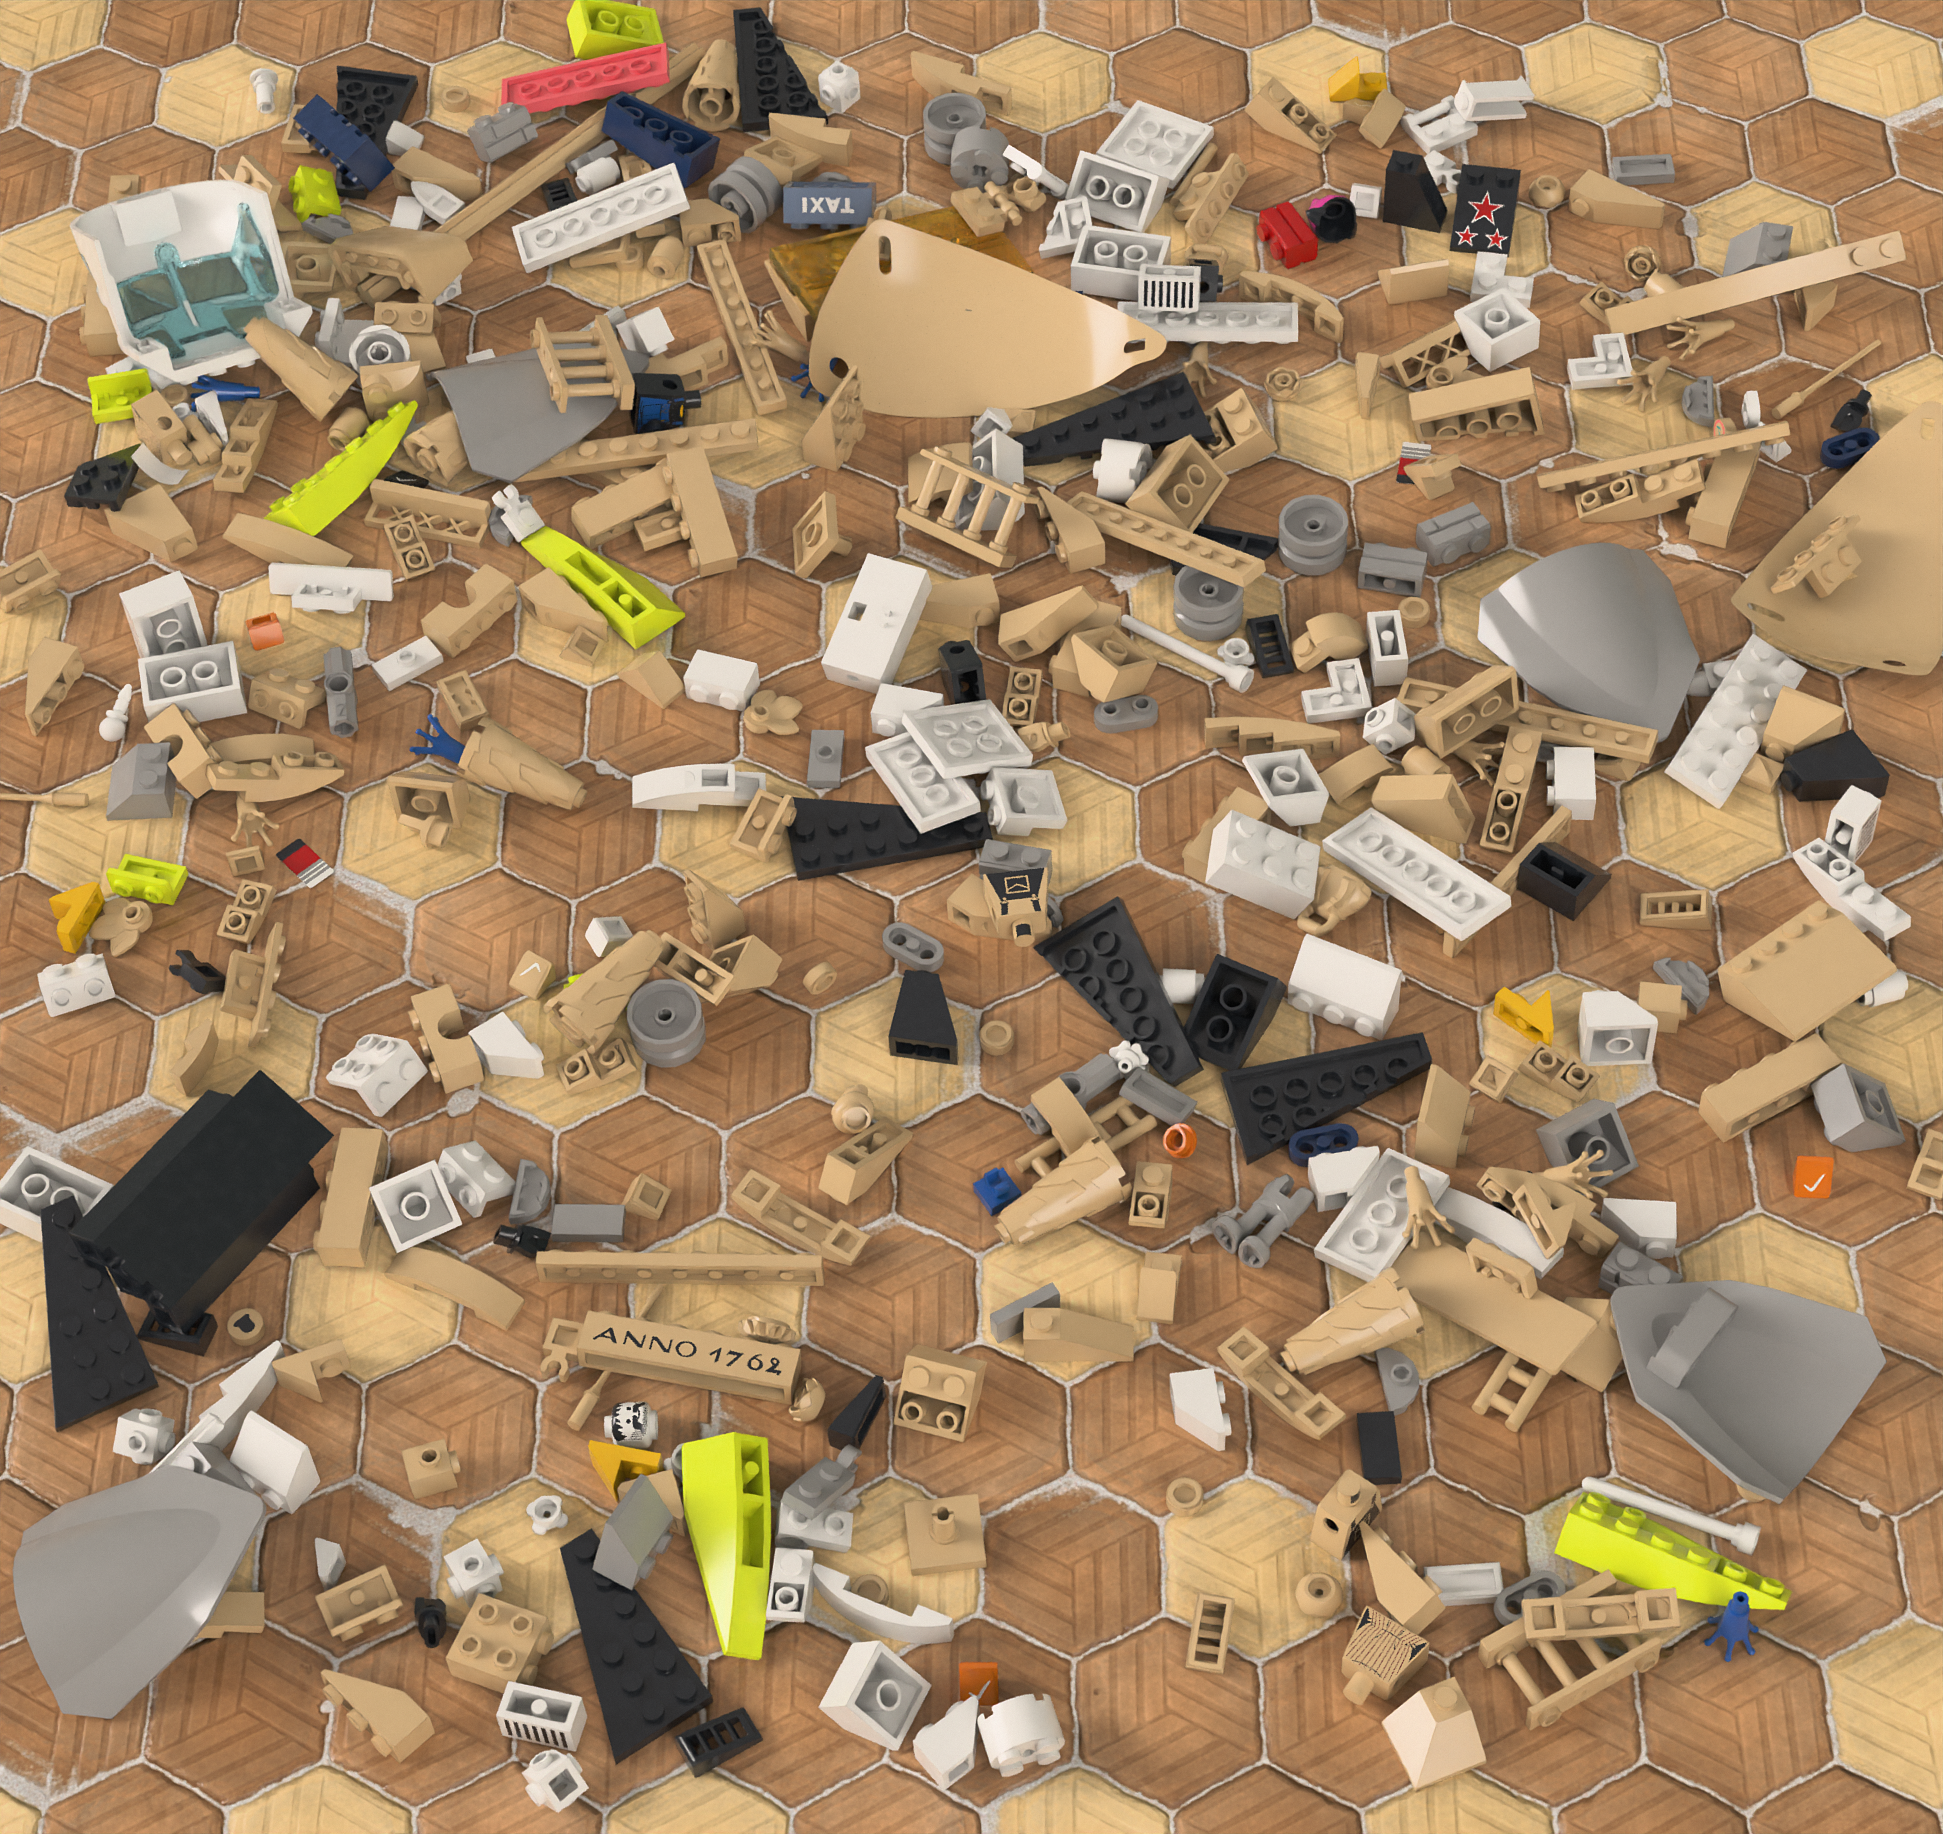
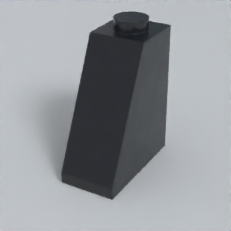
[1383,150,1448,233]
[1781,729,1890,802]
[888,970,959,1065]

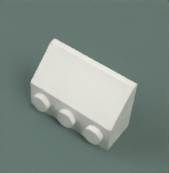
[1065,150,1170,233]
[955,428,1025,531]
[1288,934,1402,1040]

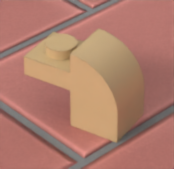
[1289,613,1369,673]

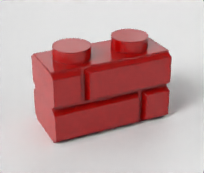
[1256,201,1318,269]

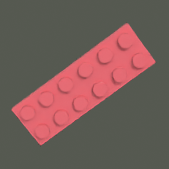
[501,43,670,114]

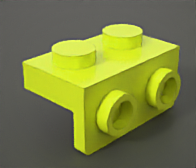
[288,165,342,223]
[88,368,153,424]
[106,854,189,905]

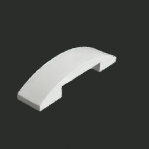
[812,1563,954,1644]

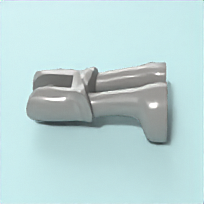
[1211,1174,1315,1269]

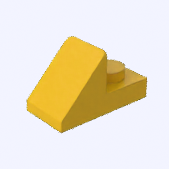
[1328,56,1388,102]
[49,882,106,954]
[1493,986,1554,1048]
[588,1440,665,1502]

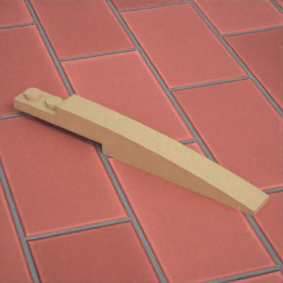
[1605,230,1907,336]

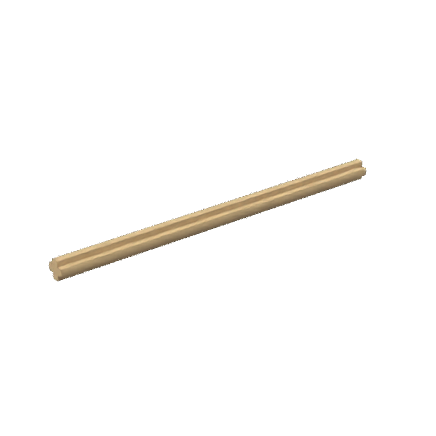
[357,42,706,308]

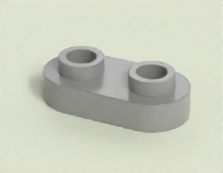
[1094,695,1158,734]
[882,922,944,972]
[1494,1571,1566,1626]

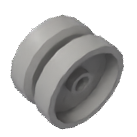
[923,93,986,165]
[708,156,783,233]
[1278,495,1348,576]
[1173,565,1244,641]
[627,979,706,1068]

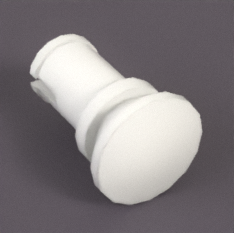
[250,68,278,114]

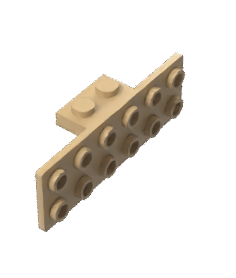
[1391,1231,1597,1375]

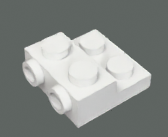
[980,767,1067,836]

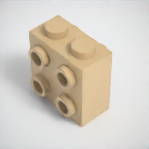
[446,1593,554,1694]

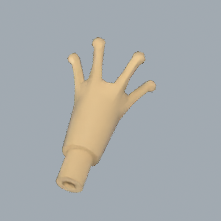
[747,310,810,364]
[1666,317,1735,361]
[1177,341,1217,398]
[1617,356,1671,412]
[1451,740,1505,787]
[231,791,279,848]
[1533,1150,1614,1199]
[1402,1166,1455,1249]

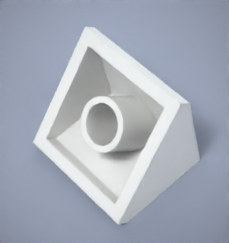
[369,1159,463,1253]

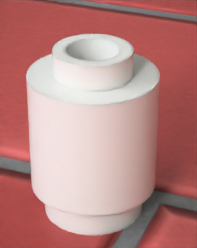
[576,157,620,195]
[1159,968,1204,1004]
[1856,969,1908,1007]

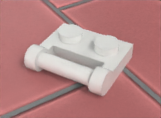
[1400,95,1478,155]
[1003,145,1069,199]

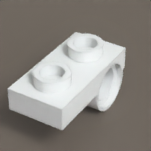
[775,1499,853,1553]

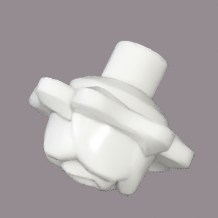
[1109,1040,1149,1080]

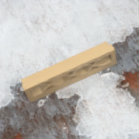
[1380,319,1471,388]
[364,479,491,549]

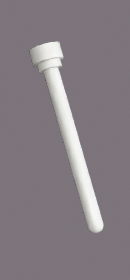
[1121,615,1254,693]
[1582,1477,1761,1556]

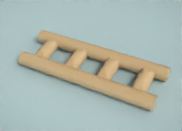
[1015,1096,1157,1178]
[1472,1351,1553,1432]

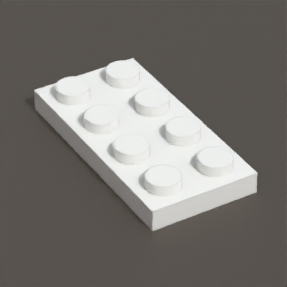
[865,732,981,833]
[1314,1148,1450,1282]

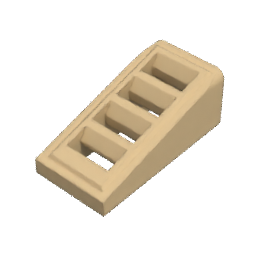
[1355,352,1380,419]
[1640,889,1712,930]
[1185,1592,1235,1675]

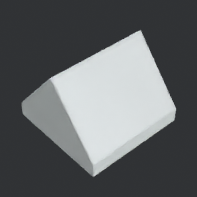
[970,407,1013,439]

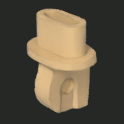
[1017,722,1070,752]
[398,813,452,848]

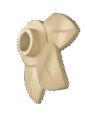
[1426,357,1483,389]
[743,690,803,735]
[89,898,153,957]

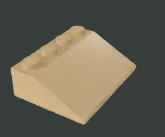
[1717,900,1897,1042]

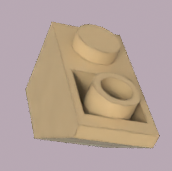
[679,198,742,247]
[1129,1161,1172,1229]

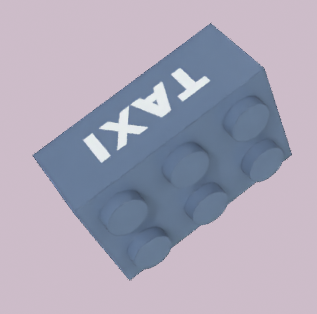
[783,181,876,229]

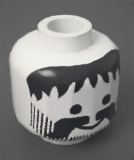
[604,1401,658,1449]

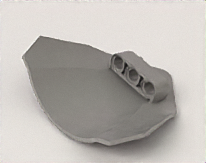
[426,343,649,484]
[1478,543,1700,743]
[1610,1280,1887,1504]
[13,1464,266,1719]

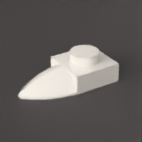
[411,181,465,224]
[1687,660,1735,697]

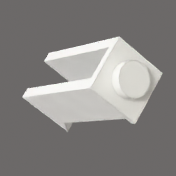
[1454,76,1535,122]

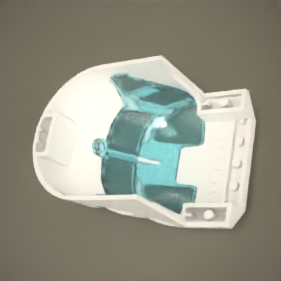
[70,180,313,385]

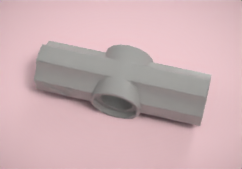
[323,647,359,738]
[1021,1053,1120,1135]

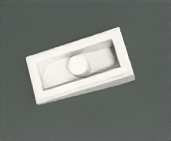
[195,390,229,450]

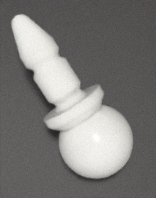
[99,684,132,742]

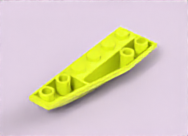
[264,400,418,537]
[521,526,686,650]
[682,1432,771,1660]
[1554,1492,1792,1610]

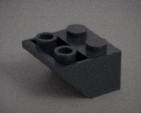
[1517,842,1612,921]

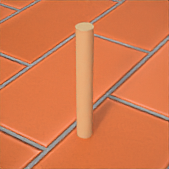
[1170,143,1218,207]

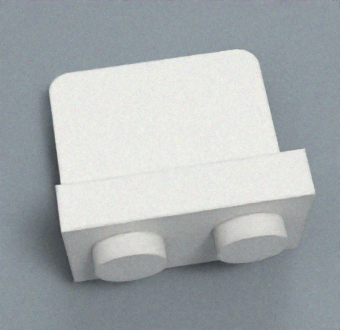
[315,298,382,367]
[326,1034,428,1117]

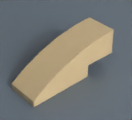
[769,113,853,167]

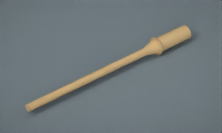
[1772,339,1881,419]
[0,790,89,807]
[567,1283,664,1431]

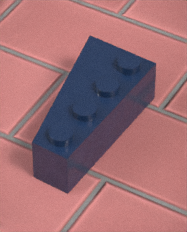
[602,91,720,189]
[293,94,395,192]

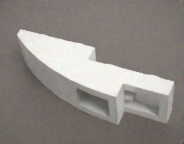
[632,764,766,811]
[1793,838,1911,942]

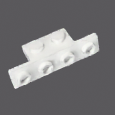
[268,563,394,614]

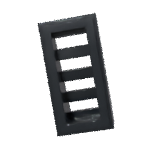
[541,178,577,212]
[1245,614,1294,679]
[137,1310,218,1357]
[827,1375,886,1450]
[674,1707,763,1778]

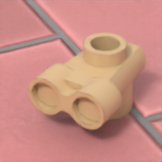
[1001,174,1046,212]
[182,415,224,466]

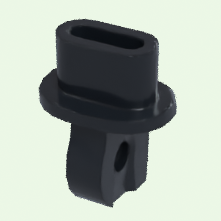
[1830,389,1872,433]
[493,1224,551,1258]
[414,1597,447,1648]

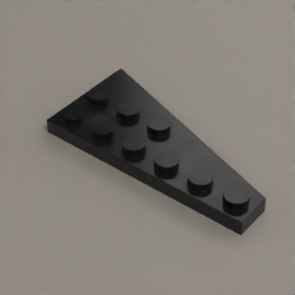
[733,7,828,132]
[336,66,419,200]
[1013,371,1217,467]
[781,796,993,881]
[1033,896,1204,1087]
[1221,1032,1432,1165]
[40,1195,159,1432]
[560,1528,713,1765]

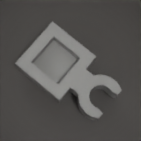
[565,139,618,174]

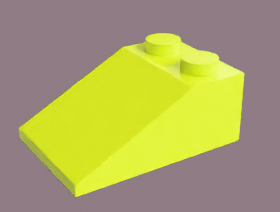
[566,0,664,60]

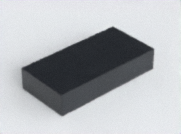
[1356,1411,1402,1485]

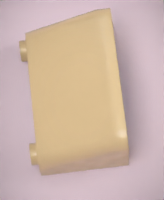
[328,226,473,304]

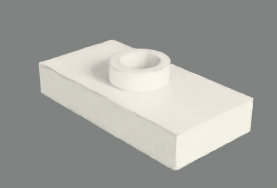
[372,636,444,691]

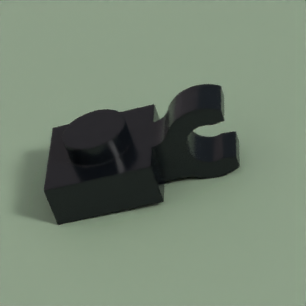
[169,950,226,994]

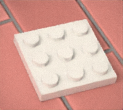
[1096,100,1214,189]
[902,699,1033,779]

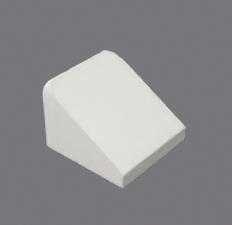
[386,121,425,156]
[1757,422,1792,462]
[585,916,633,957]
[315,1538,346,1591]

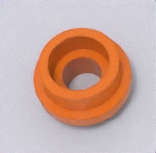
[1163,1123,1197,1159]

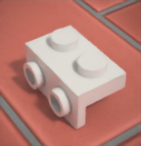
[37,953,115,1017]
[437,1140,516,1218]

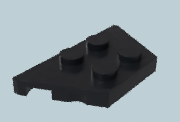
[64,443,142,512]
[1169,523,1278,575]

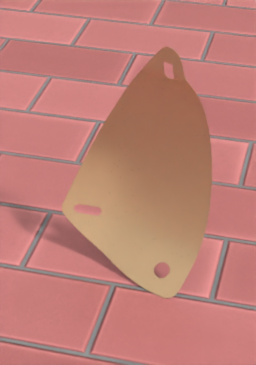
[809,219,1167,418]
[1731,401,1943,676]

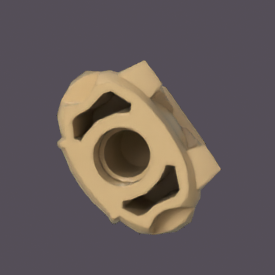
[1297,865,1371,938]

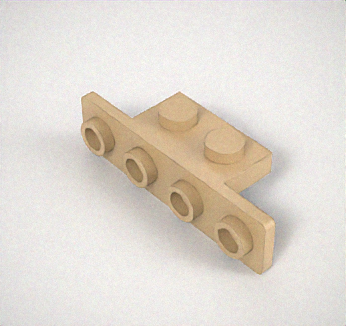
[1173,153,1249,244]
[218,155,302,233]
[1770,514,1862,598]
[220,922,286,1048]

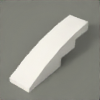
[1434,1187,1564,1279]
[198,1340,286,1451]

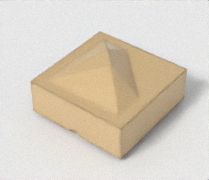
[1005,408,1036,439]
[1740,753,1783,795]
[1469,1055,1519,1103]

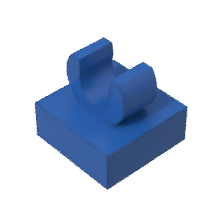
[973,1167,1022,1216]

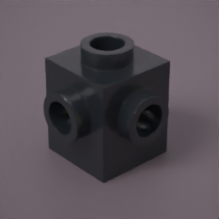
[1186,258,1223,302]

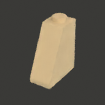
[104,484,198,563]
[1371,774,1475,843]

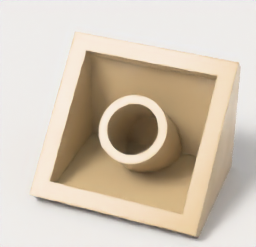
[1377,259,1449,305]

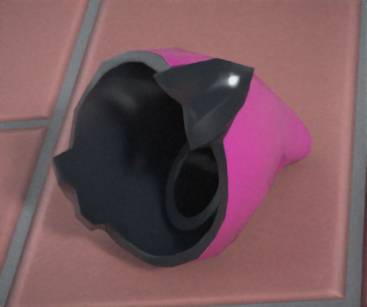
[1306,195,1357,243]

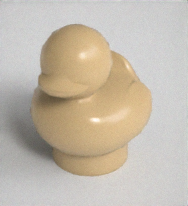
[831,1084,874,1134]

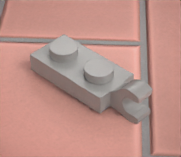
[782,1444,862,1520]

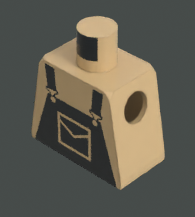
[983,867,1048,947]
[1310,1469,1382,1561]

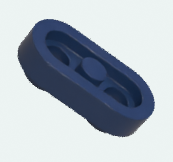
[1820,428,1880,469]
[1289,1123,1359,1167]

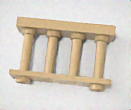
[530,315,635,413]
[895,446,1039,568]
[1478,1569,1662,1731]

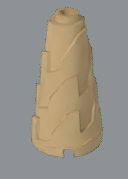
[682,39,741,132]
[243,316,359,422]
[403,409,469,487]
[456,716,588,810]
[543,930,663,1054]
[994,1135,1133,1245]
[1280,1267,1425,1375]

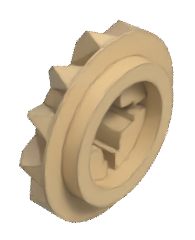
[738,1316,796,1345]

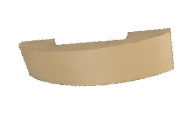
[1239,271,1344,343]
[208,734,315,765]
[731,1169,870,1266]
[384,1247,525,1331]
[1217,1327,1346,1440]
[1521,1588,1681,1640]

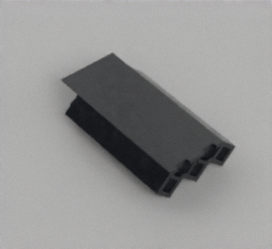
[69,1070,334,1334]

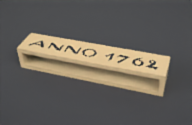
[577,1310,801,1405]

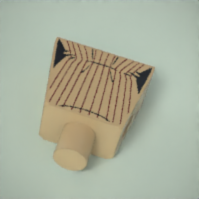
[131,390,193,465]
[1341,1606,1430,1705]

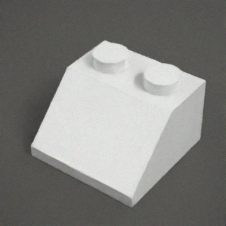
[1454,288,1540,372]
[1242,749,1329,827]
[1577,990,1658,1066]
[229,1410,321,1514]
[818,1641,931,1750]

